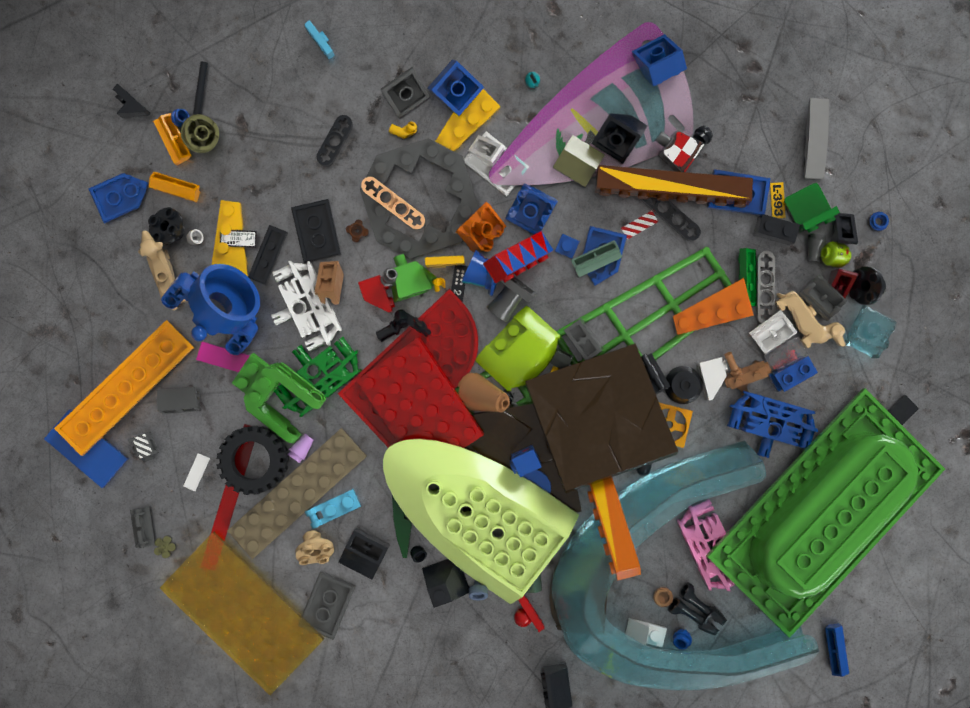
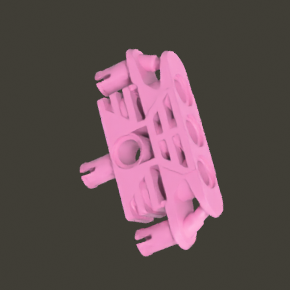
[676,499,735,591]

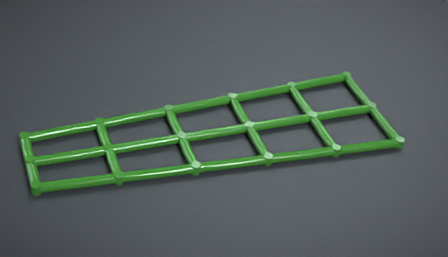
[455,247,732,414]

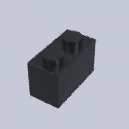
[753,214,800,245]

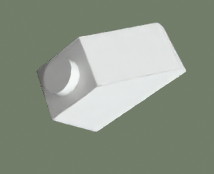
[696,357,728,400]

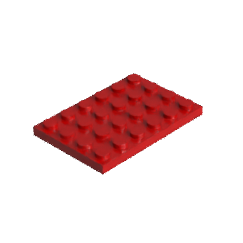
[357,337,484,448]

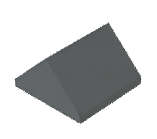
[381,67,430,118]

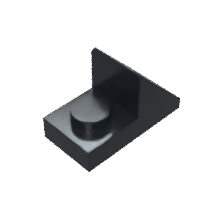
[112,84,151,118]
[831,213,858,245]

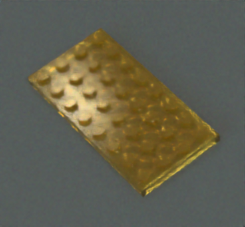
[160,532,325,695]

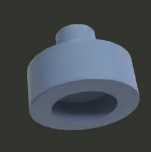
[469,581,488,601]

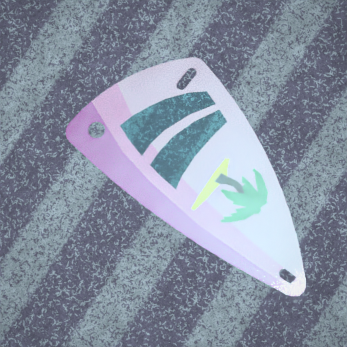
[489,22,693,185]

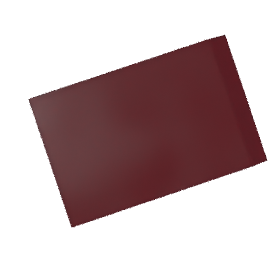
[828,268,858,299]

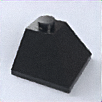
[591,113,647,164]
[422,559,469,608]

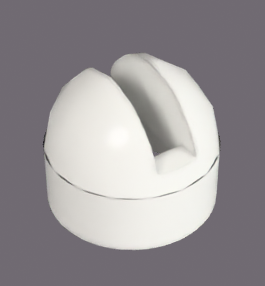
[186,229,203,245]

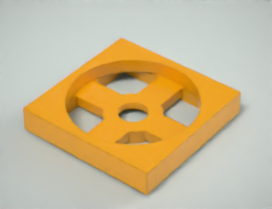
[659,403,693,448]

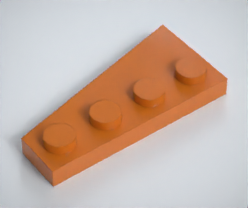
[673,278,754,335]

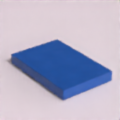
[707,169,771,216]

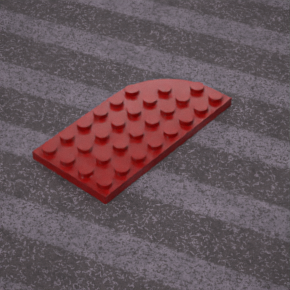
[337,289,478,448]

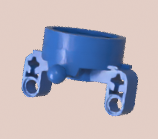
[161,264,260,355]

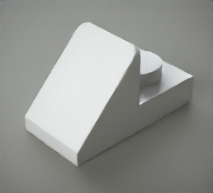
[624,618,667,647]

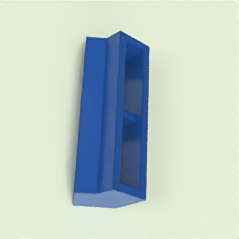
[825,623,849,677]

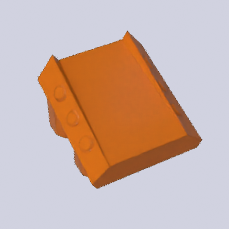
[455,202,506,253]

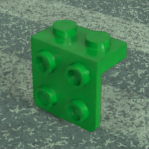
[784,183,840,233]

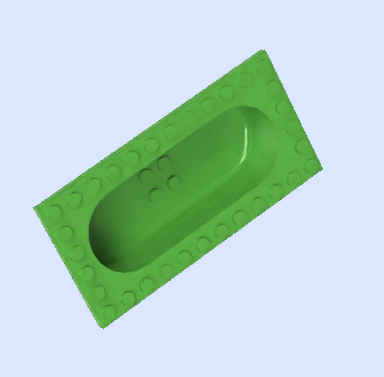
[706,388,945,638]

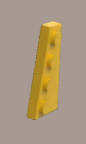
[435,89,501,152]
[211,200,248,276]

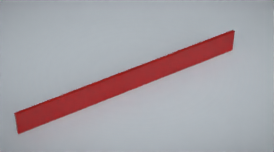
[201,424,255,571]

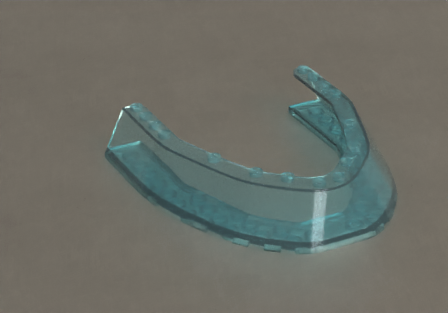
[552,441,819,690]

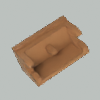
[315,261,344,305]

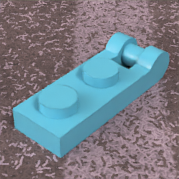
[305,489,362,529]

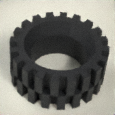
[216,426,289,495]

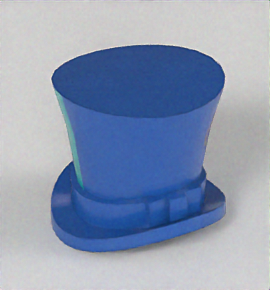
[462,250,497,296]

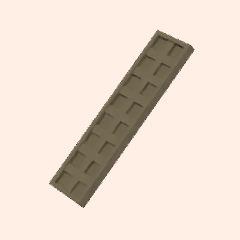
[227,428,367,559]

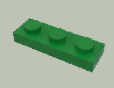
[738,248,757,307]

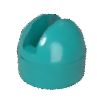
[525,72,540,88]

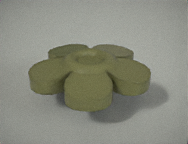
[154,536,176,558]

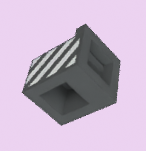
[128,432,159,463]

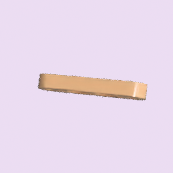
[361,177,425,229]

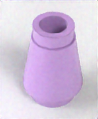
[287,434,314,463]

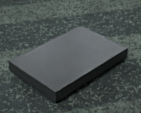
[298,571,356,640]

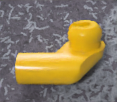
[388,121,417,139]

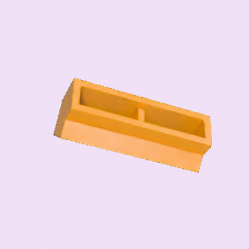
[153,113,192,165]
[149,172,200,203]

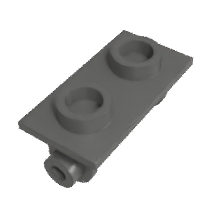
[130,507,155,548]

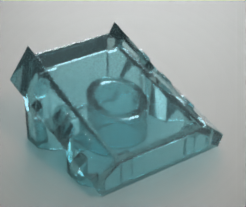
[845,305,897,358]

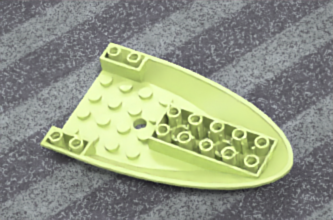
[383,439,579,604]

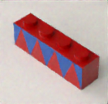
[483,231,554,284]

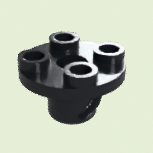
[148,207,184,246]
[849,267,886,305]

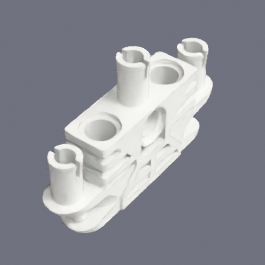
[271,261,342,352]

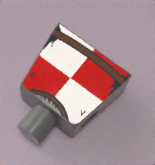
[655,131,705,172]

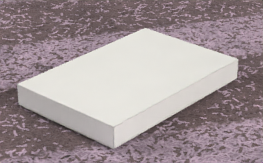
[464,131,529,197]

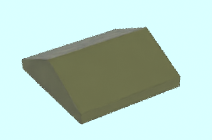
[553,135,605,187]

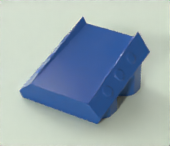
[505,183,558,234]

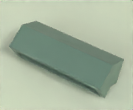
[571,240,622,278]

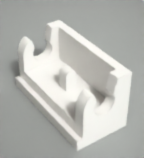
[749,310,797,355]

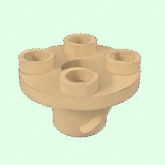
[295,530,334,565]

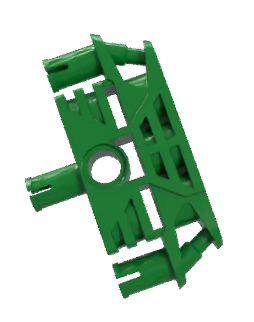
[274,337,362,417]

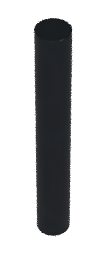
[193,61,208,115]

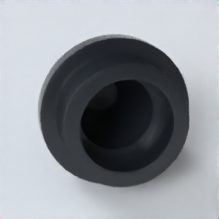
[693,126,713,145]

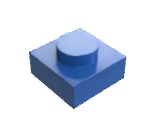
[555,234,580,259]

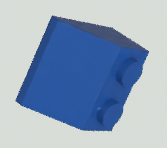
[632,34,687,87]
[427,60,484,116]

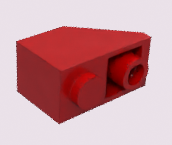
[358,275,395,313]

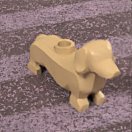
[138,231,186,310]
[775,291,846,349]

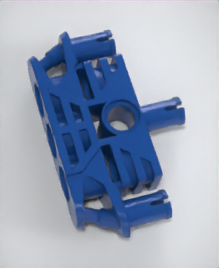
[727,391,818,458]

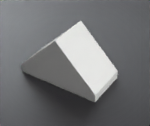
[468,135,504,168]

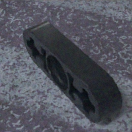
[316,115,353,167]

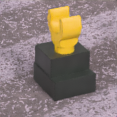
[550,348,573,372]

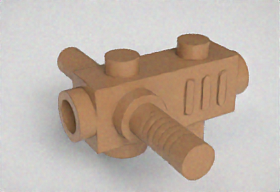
[724,352,772,405]

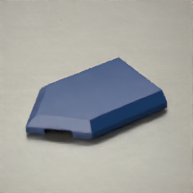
[88,173,149,224]
[583,226,627,286]

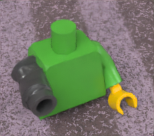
[381,254,445,303]

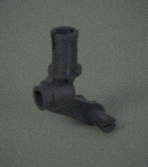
[376,309,431,342]

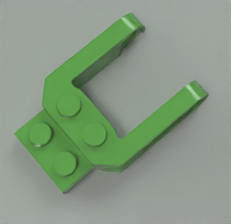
[232,353,326,443]

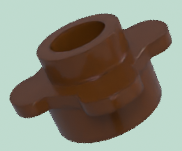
[346,219,369,242]

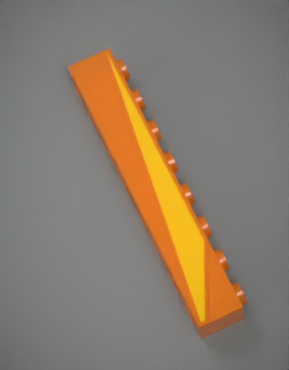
[587,477,641,581]

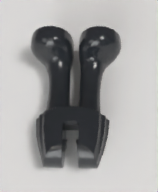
[668,582,727,636]

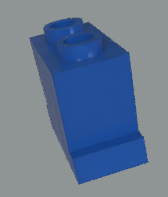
[769,356,818,392]

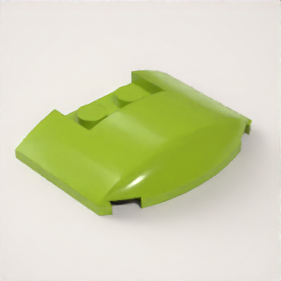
[475,306,560,391]

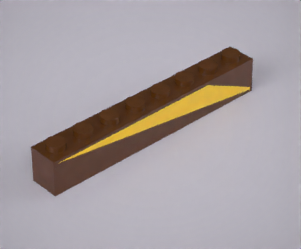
[595,165,753,208]

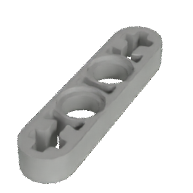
[756,251,775,325]

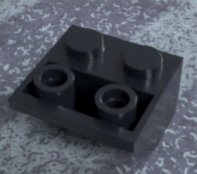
[338,528,390,580]
[541,663,573,708]

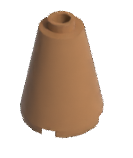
[457,373,510,412]

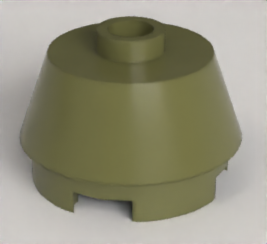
[181,114,219,153]

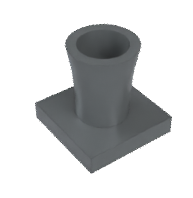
[487,277,537,322]

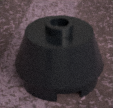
[665,366,702,404]

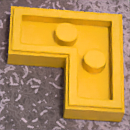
[425,255,465,269]

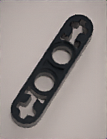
[640,197,701,241]

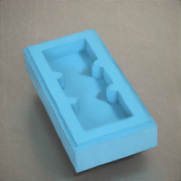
[304,20,335,59]

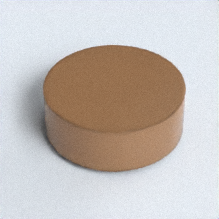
[653,587,673,607]

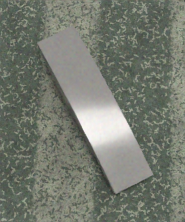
[803,98,830,179]

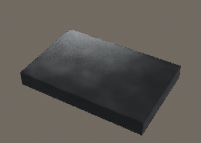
[291,199,342,264]

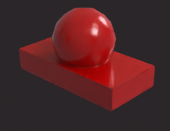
[514,594,545,632]

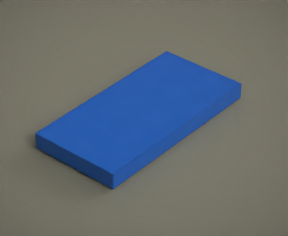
[44,409,129,488]

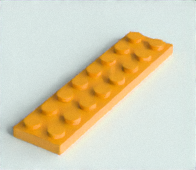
[54,320,195,456]

